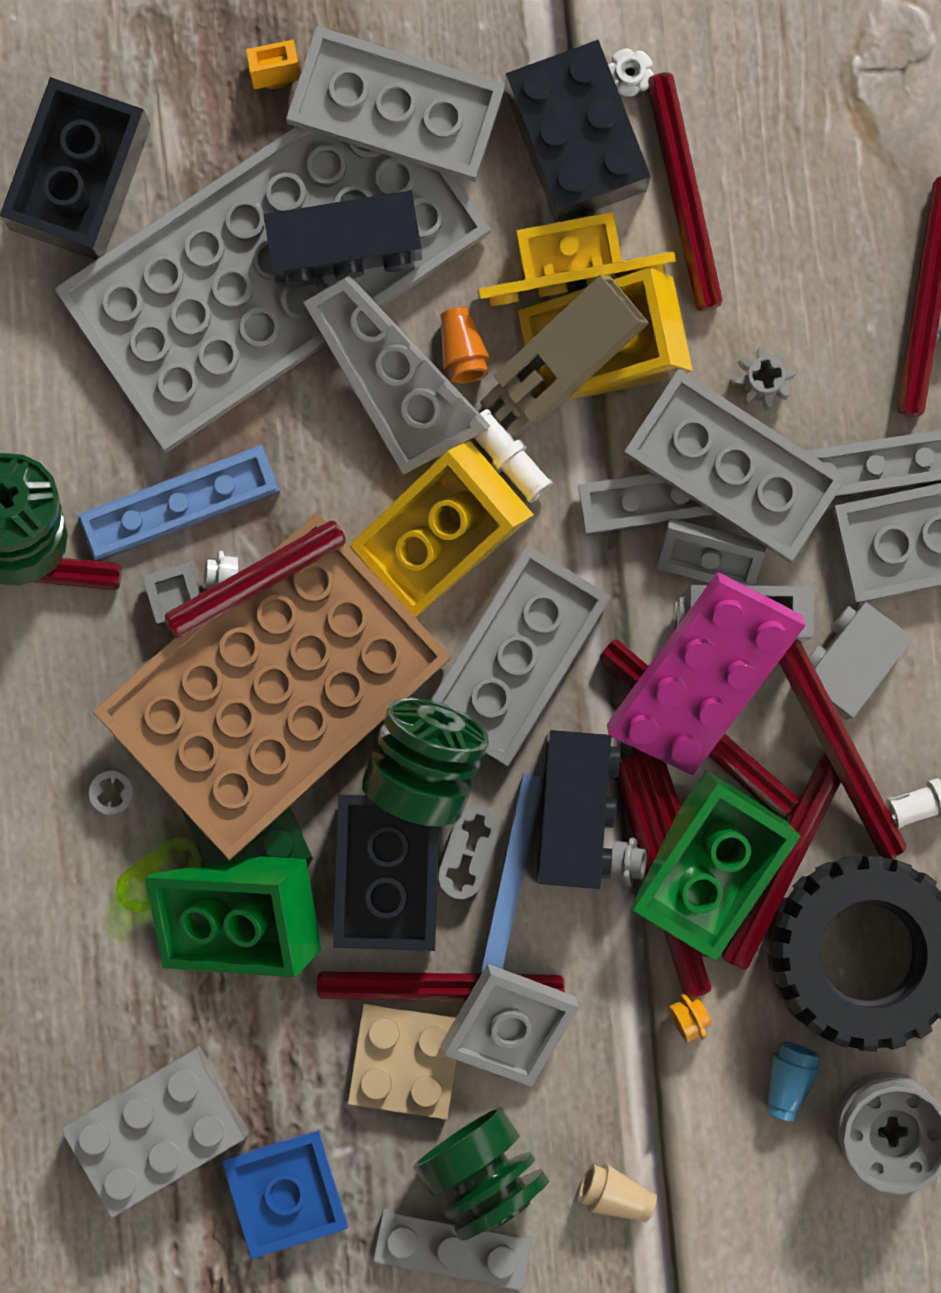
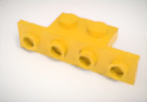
[476,212,676,306]

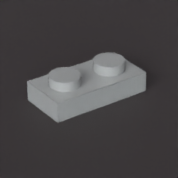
[656,518,766,586]

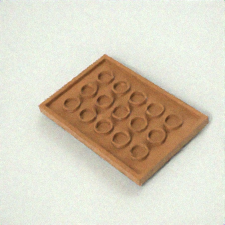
[93,512,452,862]

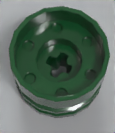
[0,453,68,586]
[362,698,489,827]
[413,1107,549,1241]

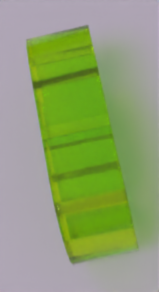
[115,838,203,912]

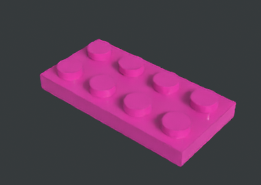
[607,572,806,776]

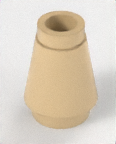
[578,1164,657,1223]

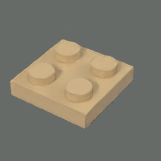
[348,1003,456,1120]

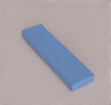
[77,445,281,561]
[481,773,543,972]

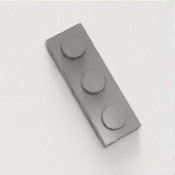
[373,1209,532,1291]

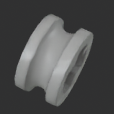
[89,770,135,815]

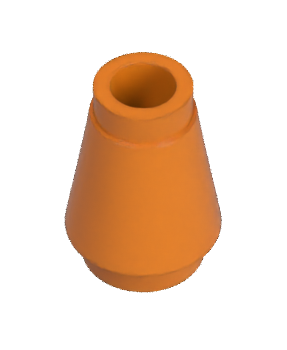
[440,307,491,384]

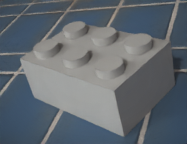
[61,1045,249,1218]

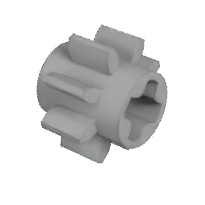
[732,346,796,411]

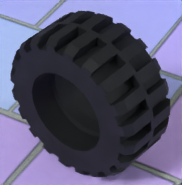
[767,856,941,1052]

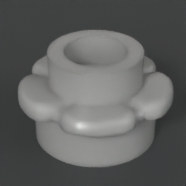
[610,838,646,887]

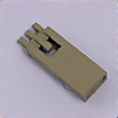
[480,275,649,439]

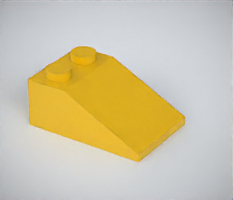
[518,268,693,401]
[350,440,534,618]

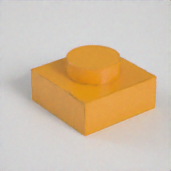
[246,39,301,89]

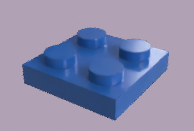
[222,1128,349,1259]

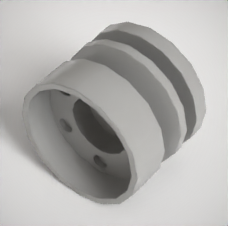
[835,1072,941,1195]

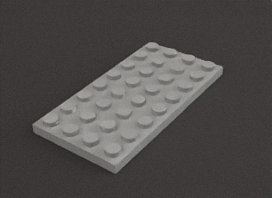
[54,127,491,453]

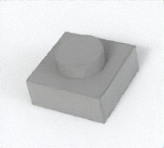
[142,562,201,625]

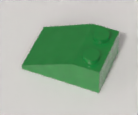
[631,770,800,961]
[145,857,322,978]

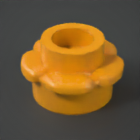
[668,994,712,1043]

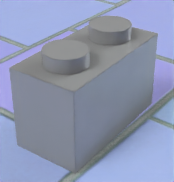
[808,602,914,720]

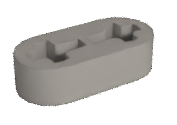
[438,807,499,899]

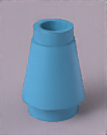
[766,1042,821,1121]

